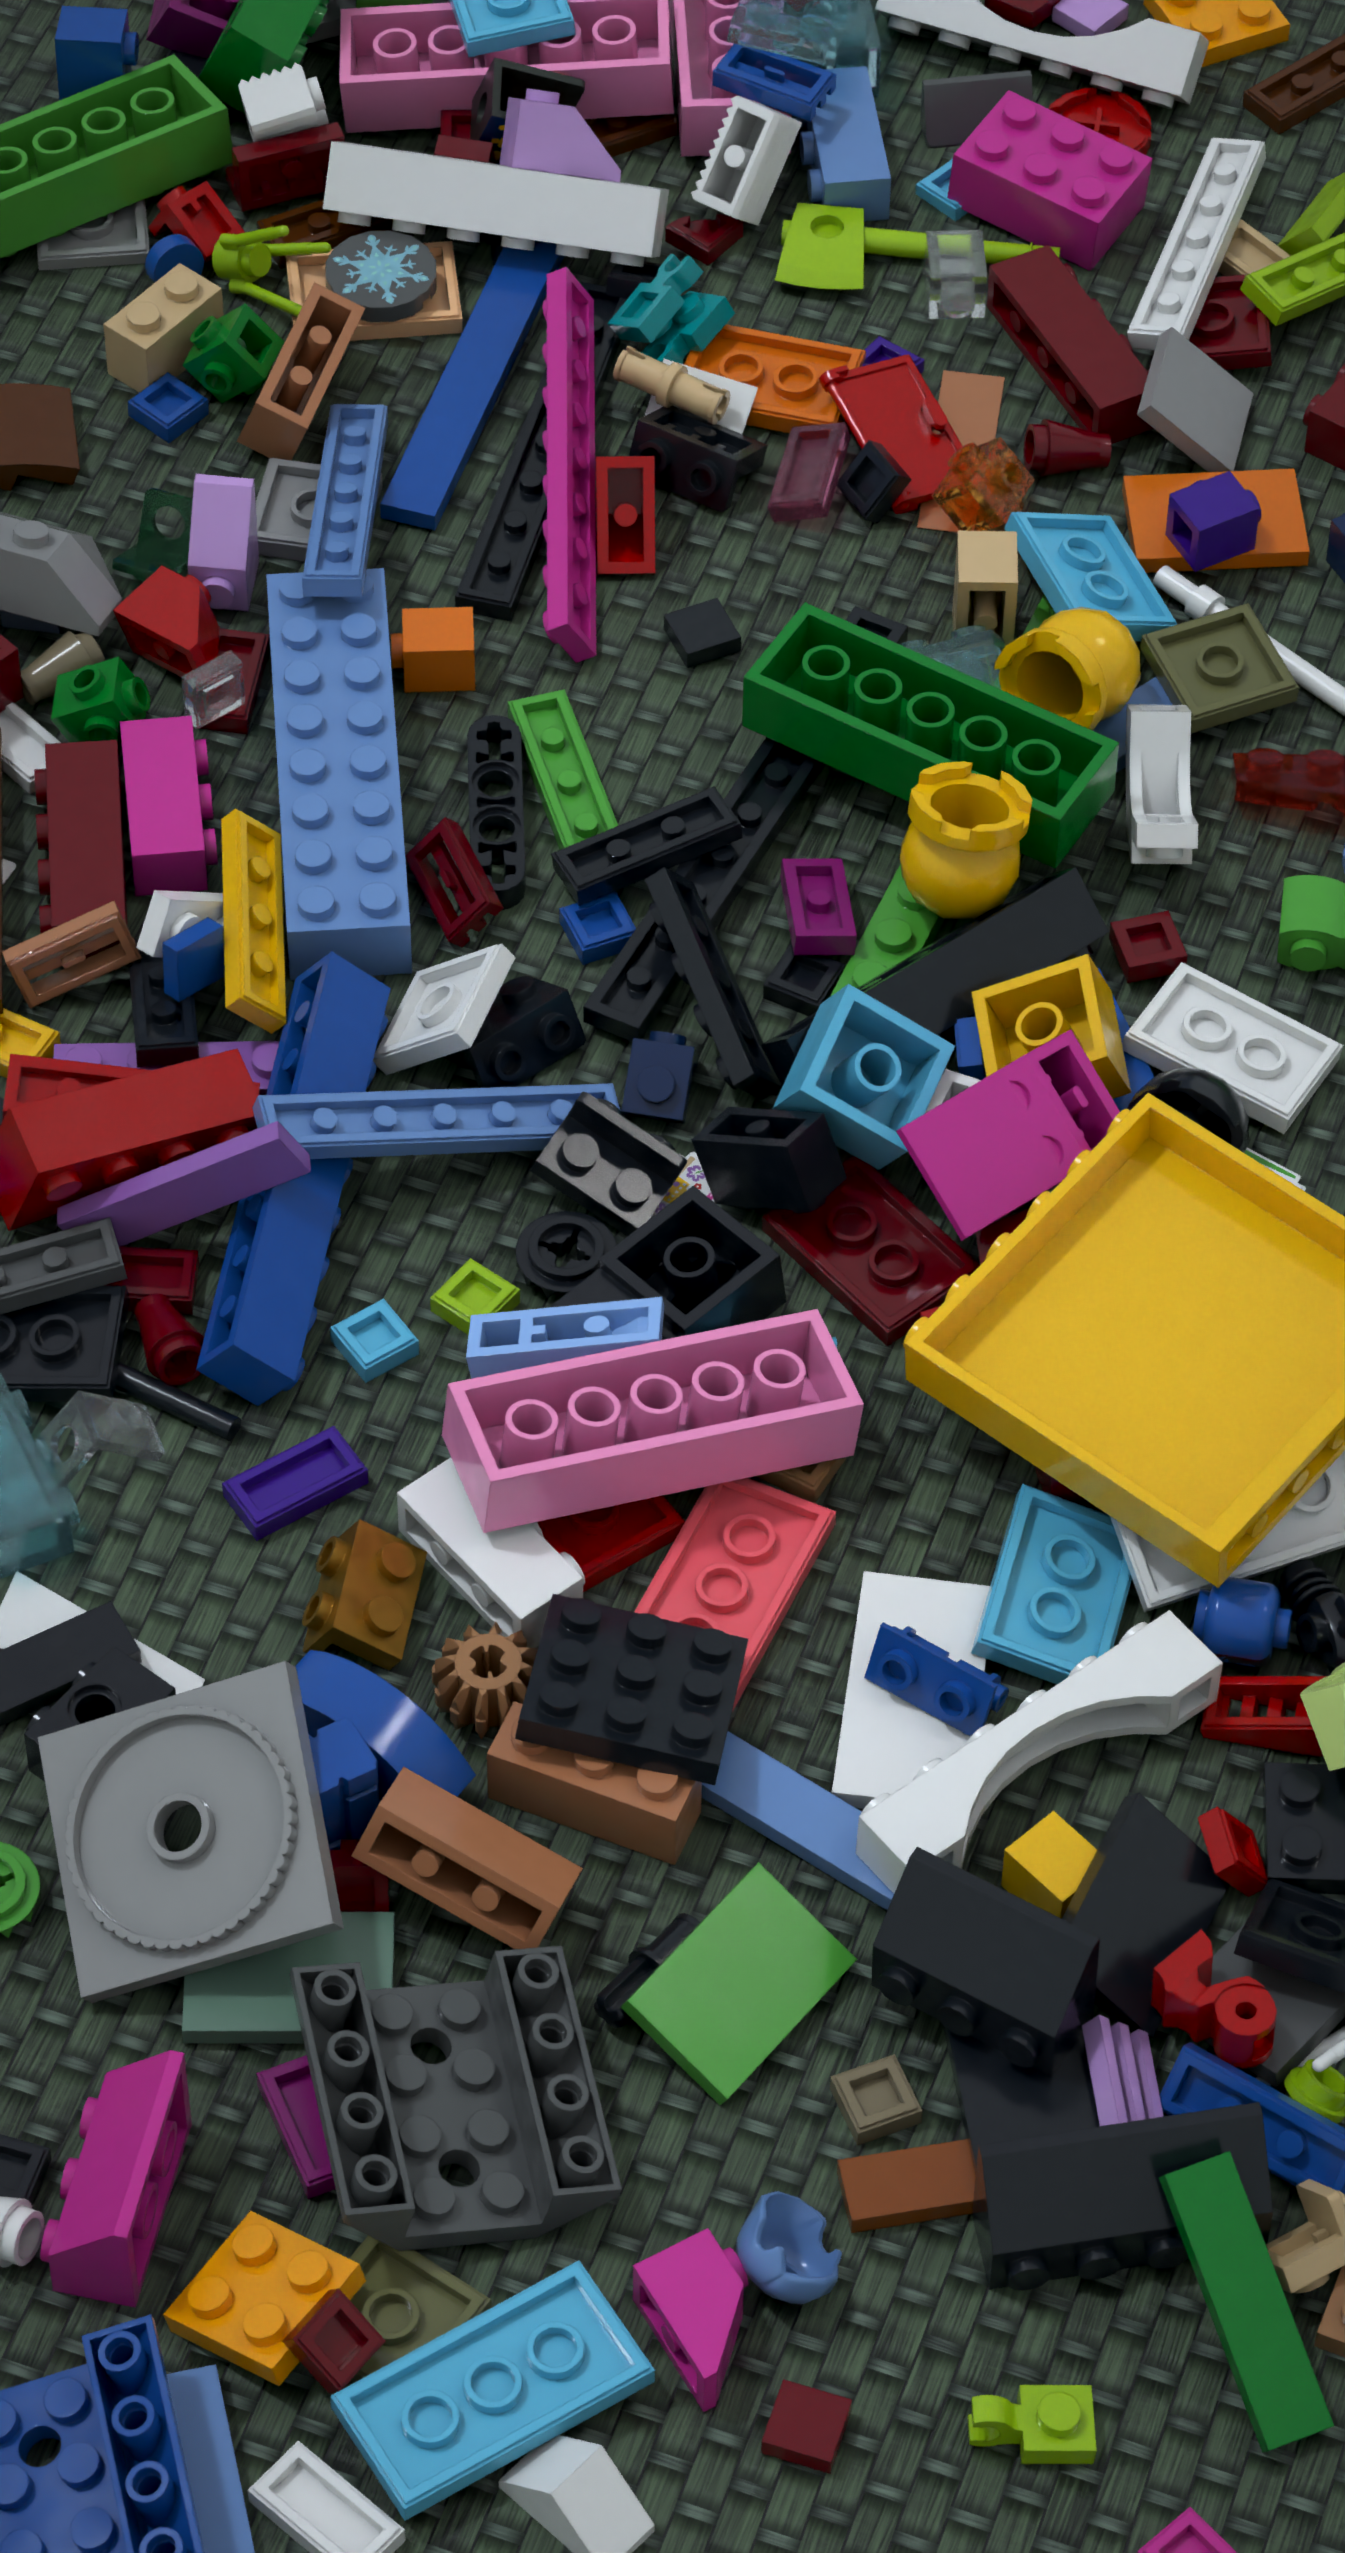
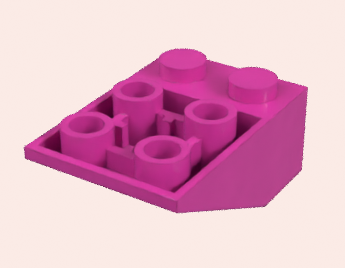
[896,1029,1120,1241]

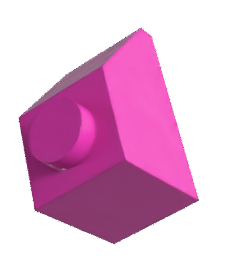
[633,2228,749,2412]

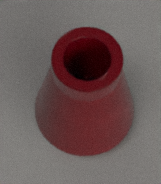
[1023,419,1112,476]
[134,1293,204,1385]

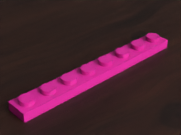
[542,267,596,663]

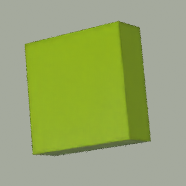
[430,1258,520,1335]

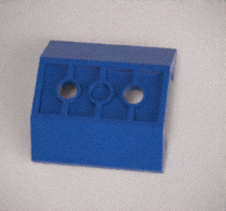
[0,2314,205,2553]

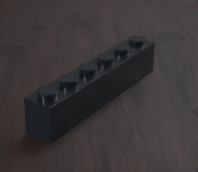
[761,867,1109,1086]

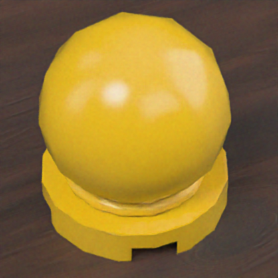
[994,607,1141,731]
[900,761,1032,919]

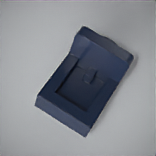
[621,1031,699,1124]

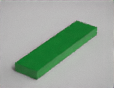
[1159,2151,1334,2453]

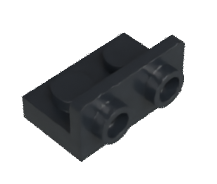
[629,405,768,512]
[530,1092,687,1236]

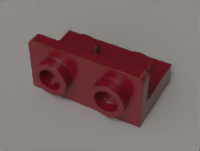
[226,122,345,212]

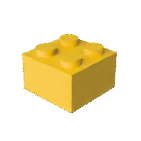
[971,954,1131,1099]

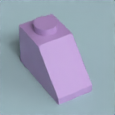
[500,88,621,182]
[188,474,259,611]

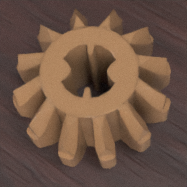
[432,1622,538,1739]

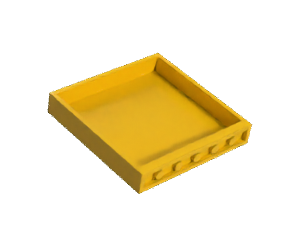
[903,1093,1345,1588]

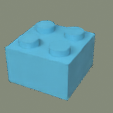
[772,984,955,1170]

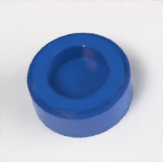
[145,234,204,283]

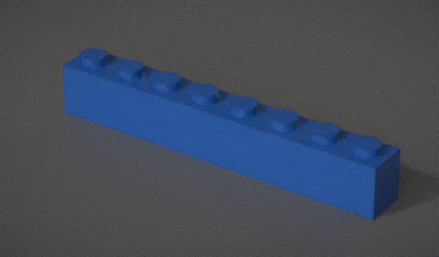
[196,951,391,1406]

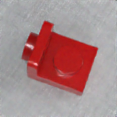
[148,180,245,264]

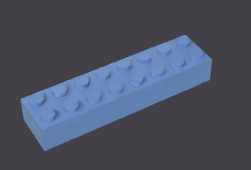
[266,568,412,980]

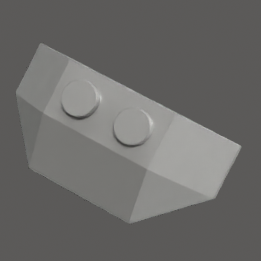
[0,512,122,637]

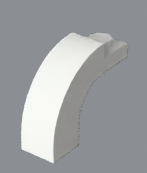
[1126,704,1198,864]

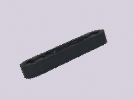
[467,715,526,910]

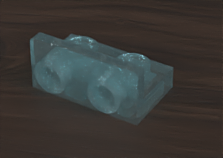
[727,0,852,68]

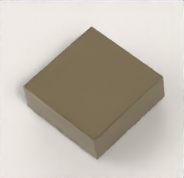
[830,2054,923,2146]

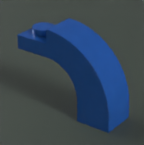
[295,1650,476,1800]

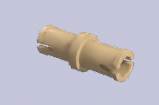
[613,346,731,425]

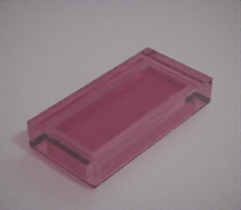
[767,422,851,522]

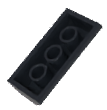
[972,2102,1273,2290]

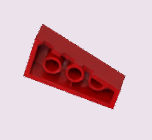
[0,1048,259,1231]

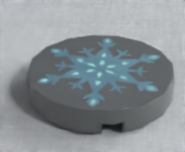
[326,231,437,322]

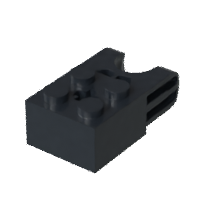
[550,1186,787,1340]

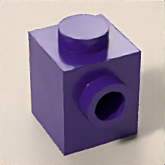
[1165,471,1261,572]

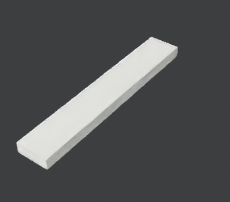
[1127,138,1266,350]

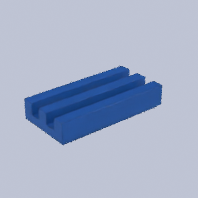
[712,38,836,122]

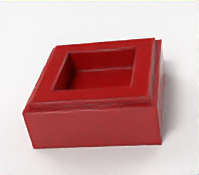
[1197,1806,1267,1897]

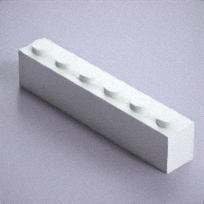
[323,141,669,267]

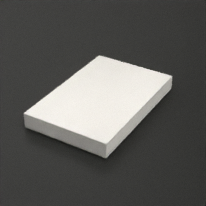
[1122,962,1344,1134]

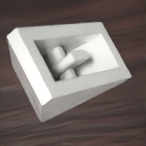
[499,2435,655,2553]

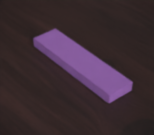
[57,1121,311,1246]

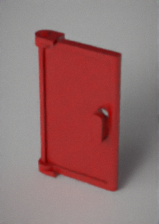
[819,354,983,514]

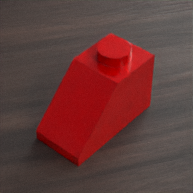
[595,456,655,574]
[113,566,219,692]

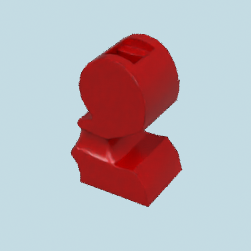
[1151,1929,1277,2068]

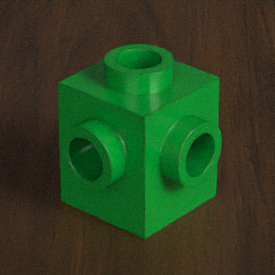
[182,303,285,403]
[51,657,150,745]

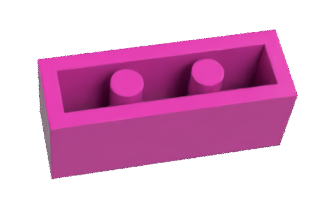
[120,715,218,896]

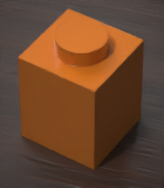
[391,607,475,693]

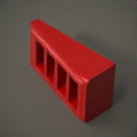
[1200,1676,1327,1757]

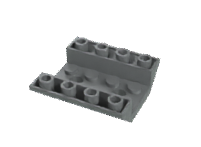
[289,1946,622,2251]

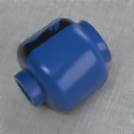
[1193,1577,1293,1668]

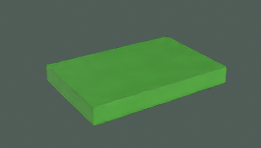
[621,1862,857,2105]

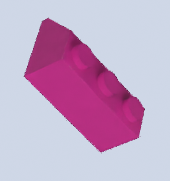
[40,2050,192,2308]

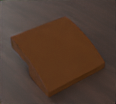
[0,383,80,491]

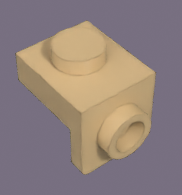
[1266,2179,1345,2294]

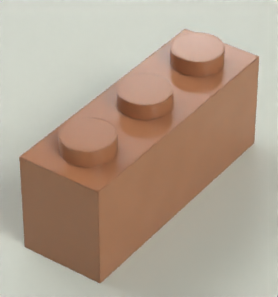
[237,282,365,460]
[487,1701,702,1865]
[351,1767,583,1949]

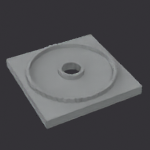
[38,1661,344,2003]

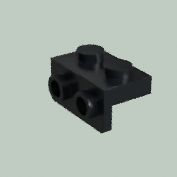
[443,976,586,1088]

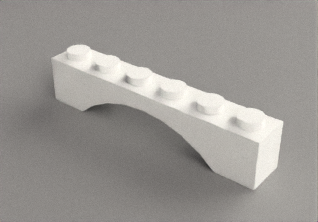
[875,0,1210,109]
[856,1610,1223,1894]

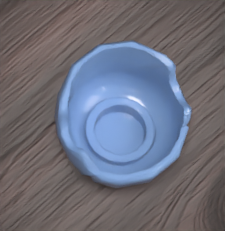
[736,2191,842,2304]

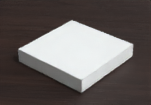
[373,943,516,1075]

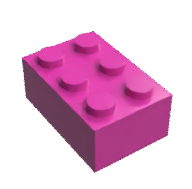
[947,90,1153,271]

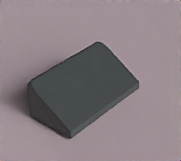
[920,70,1033,148]

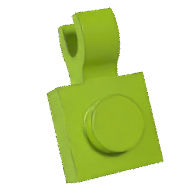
[967,2385,1097,2464]

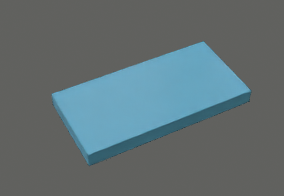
[330,2260,655,2521]

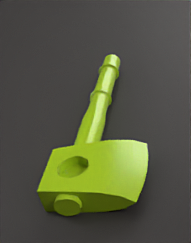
[775,202,1061,290]

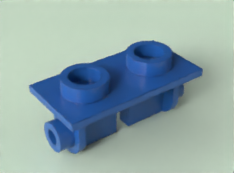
[864,1622,1009,1737]

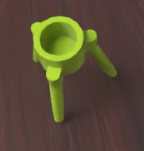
[212,225,331,317]

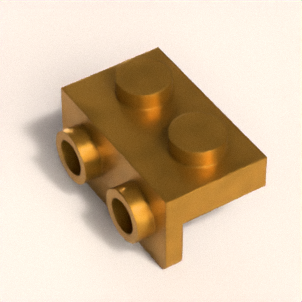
[302,1519,427,1671]

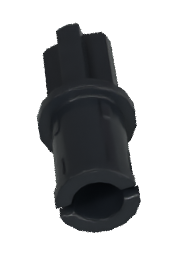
[594,1913,700,2028]

